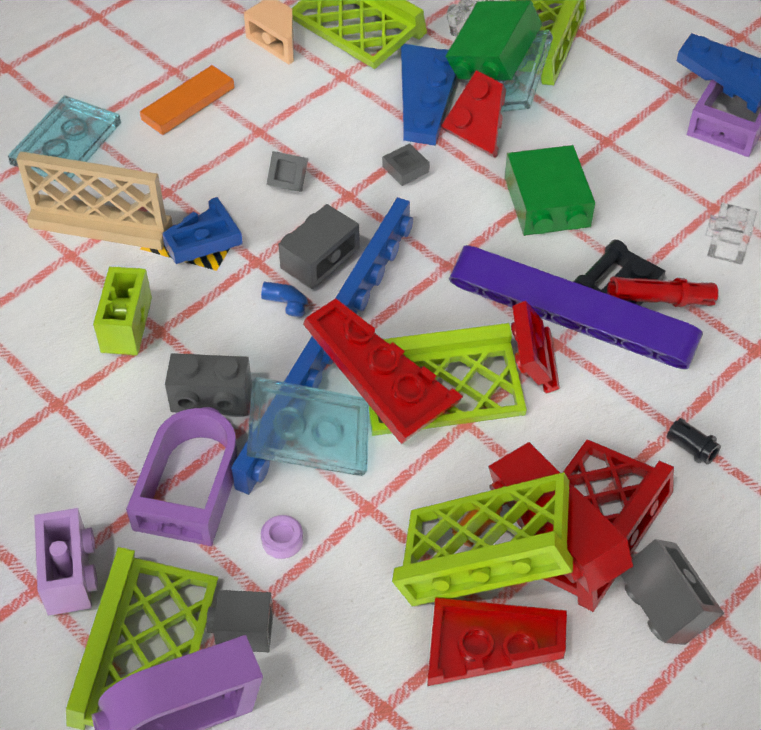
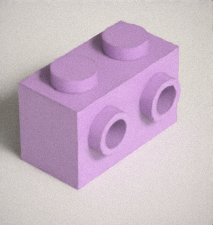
[34,508,98,616]

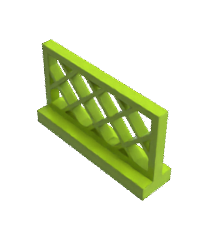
[292,0,427,69]
[510,0,586,86]
[366,323,527,436]
[392,472,573,607]
[66,547,218,730]

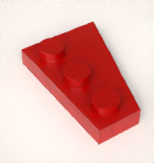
[427,598,567,686]

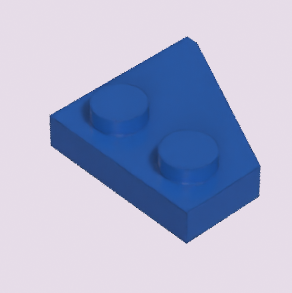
[162,197,243,264]

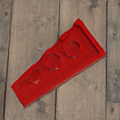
[303,298,463,444]

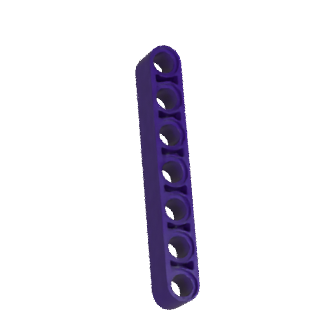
[449,245,703,370]

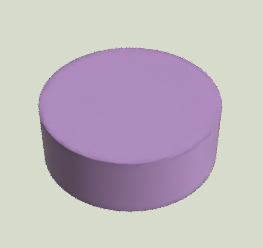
[261,515,303,559]

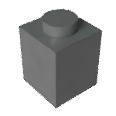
[207,590,274,653]

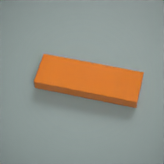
[140,65,234,135]

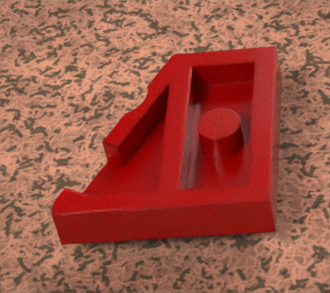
[441,70,506,158]

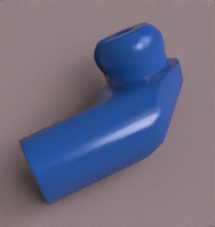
[261,281,308,317]

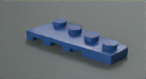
[401,44,457,146]

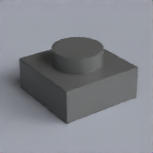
[382,143,430,186]
[266,151,308,192]

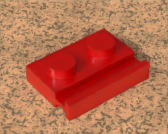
[511,301,560,394]

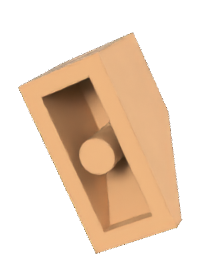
[244,0,294,64]

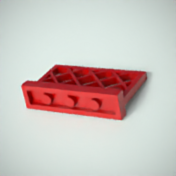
[521,439,674,612]

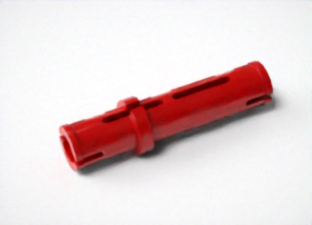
[607,276,719,307]

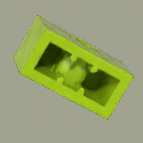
[93,266,152,355]

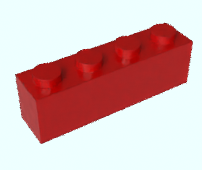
[488,442,633,594]

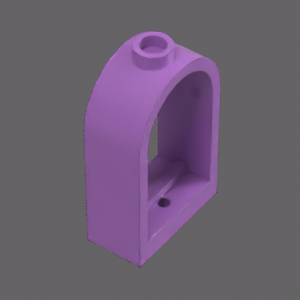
[687,80,761,157]
[126,407,238,546]
[92,635,263,730]

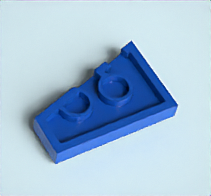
[676,33,761,113]

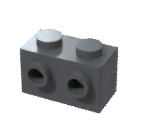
[278,204,360,289]
[165,353,252,416]
[621,539,724,645]

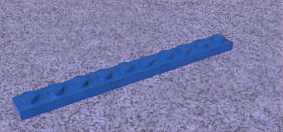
[231,197,413,495]

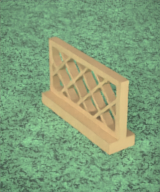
[16,151,173,250]

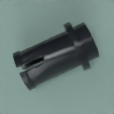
[667,418,721,465]

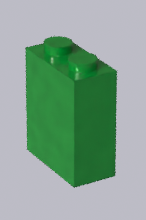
[445,0,542,80]
[504,145,595,236]

